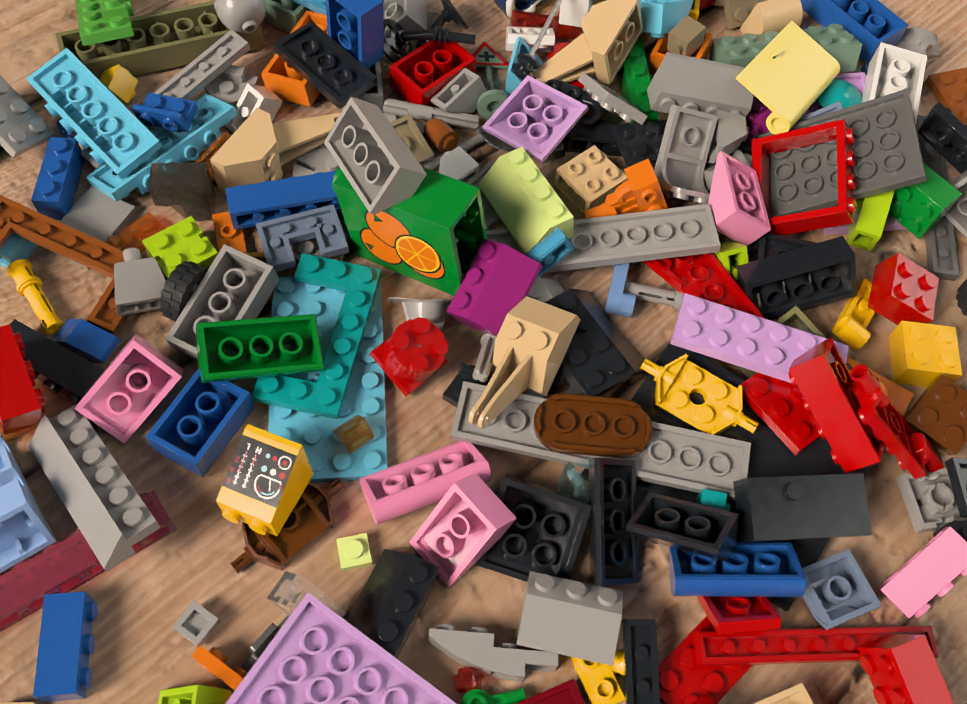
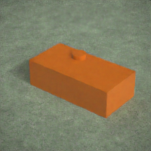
[261,10,328,107]

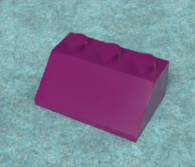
[446,239,542,337]

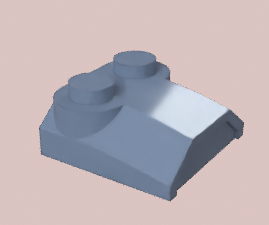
[802,549,882,630]

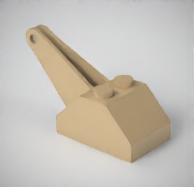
[210,108,341,195]
[468,296,580,429]

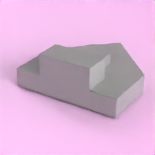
[204,65,259,106]

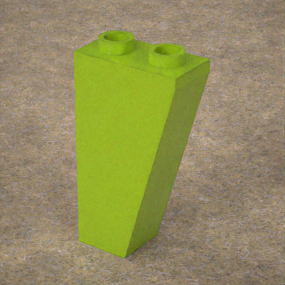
[846,190,895,252]

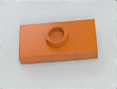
[212,211,247,253]

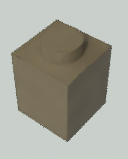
[667,15,706,56]

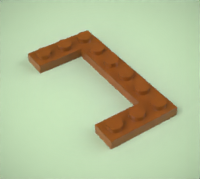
[0,195,127,335]

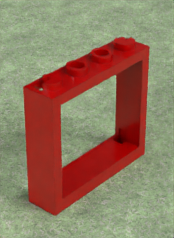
[752,119,857,235]

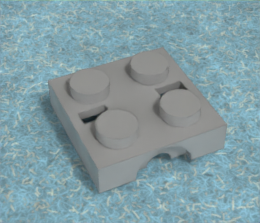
[896,468,967,534]

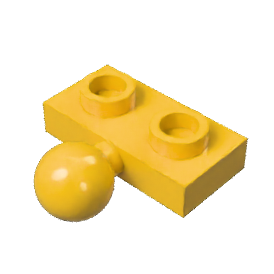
[569,649,625,704]

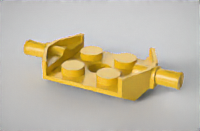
[640,354,759,435]

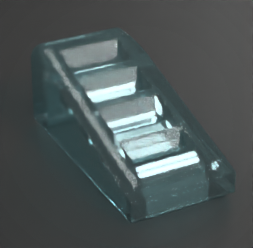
[557,462,589,503]

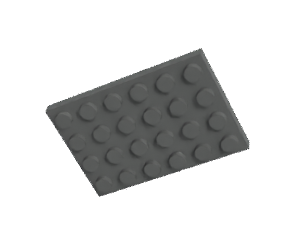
[755,88,927,218]

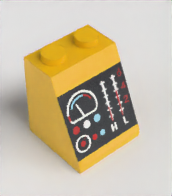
[216,424,314,536]

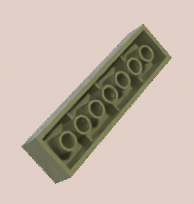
[55,0,265,80]

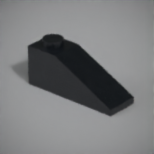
[566,115,622,157]

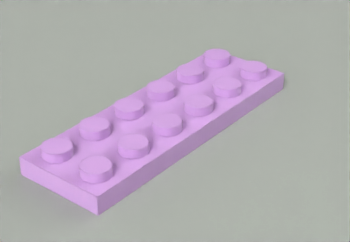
[670,293,849,383]

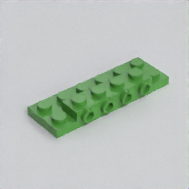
[76,0,135,46]

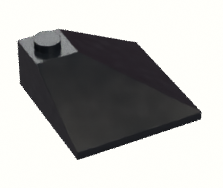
[477,474,592,582]

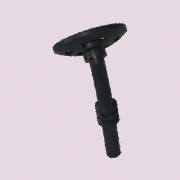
[416,0,469,49]
[383,19,476,63]

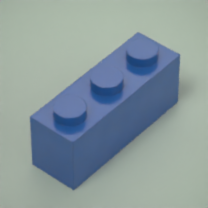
[31,137,85,220]
[33,591,98,702]

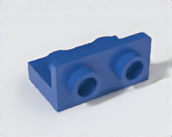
[132,92,198,132]

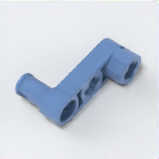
[605,263,636,318]

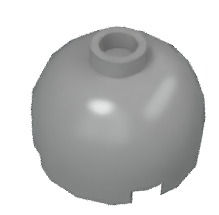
[214,0,266,33]

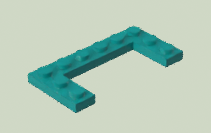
[252,253,382,419]

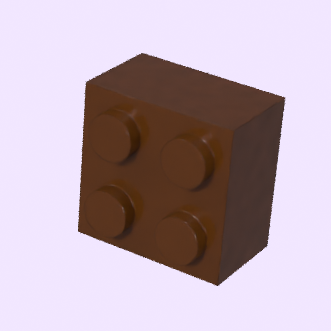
[904,374,967,456]

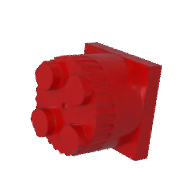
[369,317,448,397]

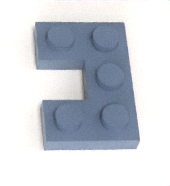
[256,204,349,272]

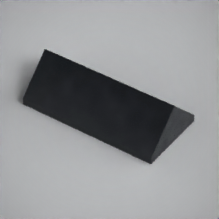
[589,458,638,586]

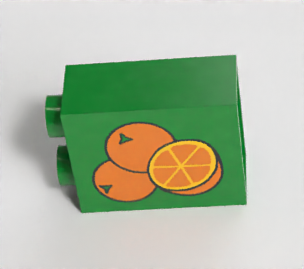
[332,167,487,296]

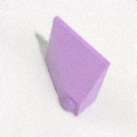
[482,75,588,163]

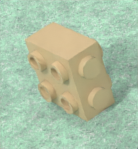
[554,145,628,215]

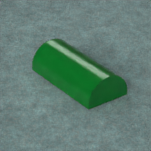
[196,314,324,383]

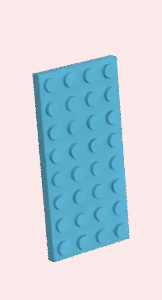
[268,277,387,483]

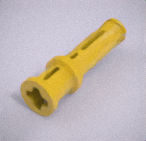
[6,259,64,335]

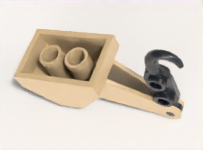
[533,0,643,125]

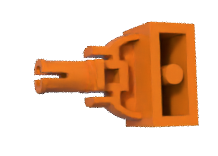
[584,159,668,219]

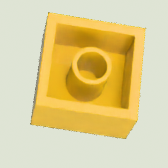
[888,321,962,387]

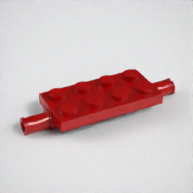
[850,364,943,479]

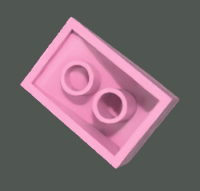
[708,151,771,246]
[74,334,183,444]
[409,473,516,588]

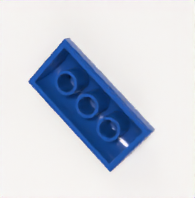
[669,543,807,597]

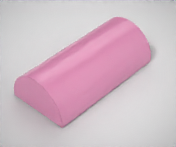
[359,441,491,525]

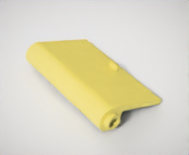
[736,21,840,135]

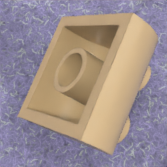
[740,0,803,35]

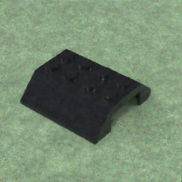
[544,288,648,397]

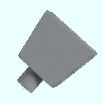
[114,248,166,317]

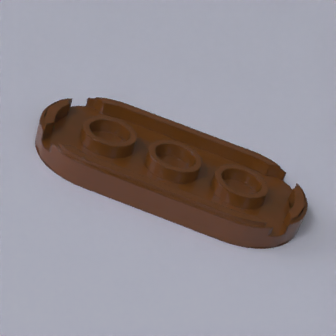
[533,393,653,458]

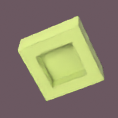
[336,533,373,572]

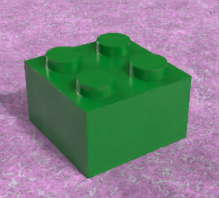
[888,163,962,239]

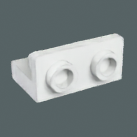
[505,26,555,53]

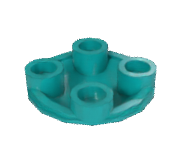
[815,78,862,109]

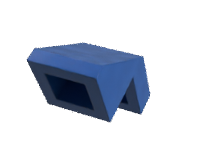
[52,319,121,363]

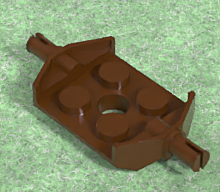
[230,477,345,574]

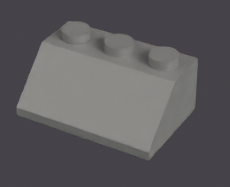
[516,571,623,666]

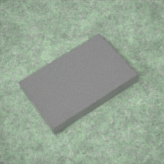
[46,186,137,269]

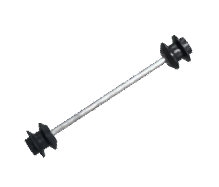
[512,0,562,80]

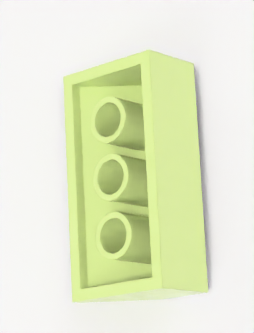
[479,147,574,255]

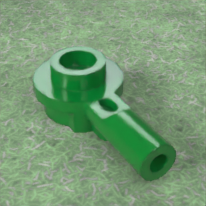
[461,687,526,704]

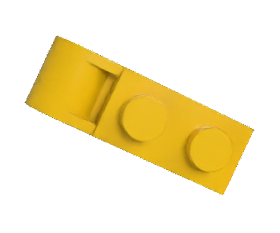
[832,278,875,350]

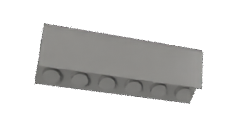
[29,404,161,572]

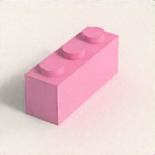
[878,527,967,618]

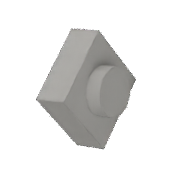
[172,601,221,647]

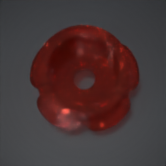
[452,667,484,693]

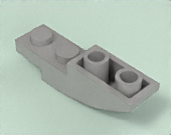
[429,624,558,682]

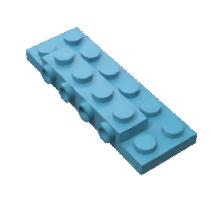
[26,48,163,179]
[86,93,238,202]

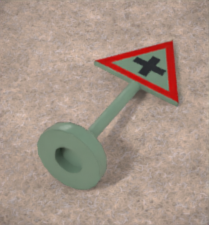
[472,41,509,120]

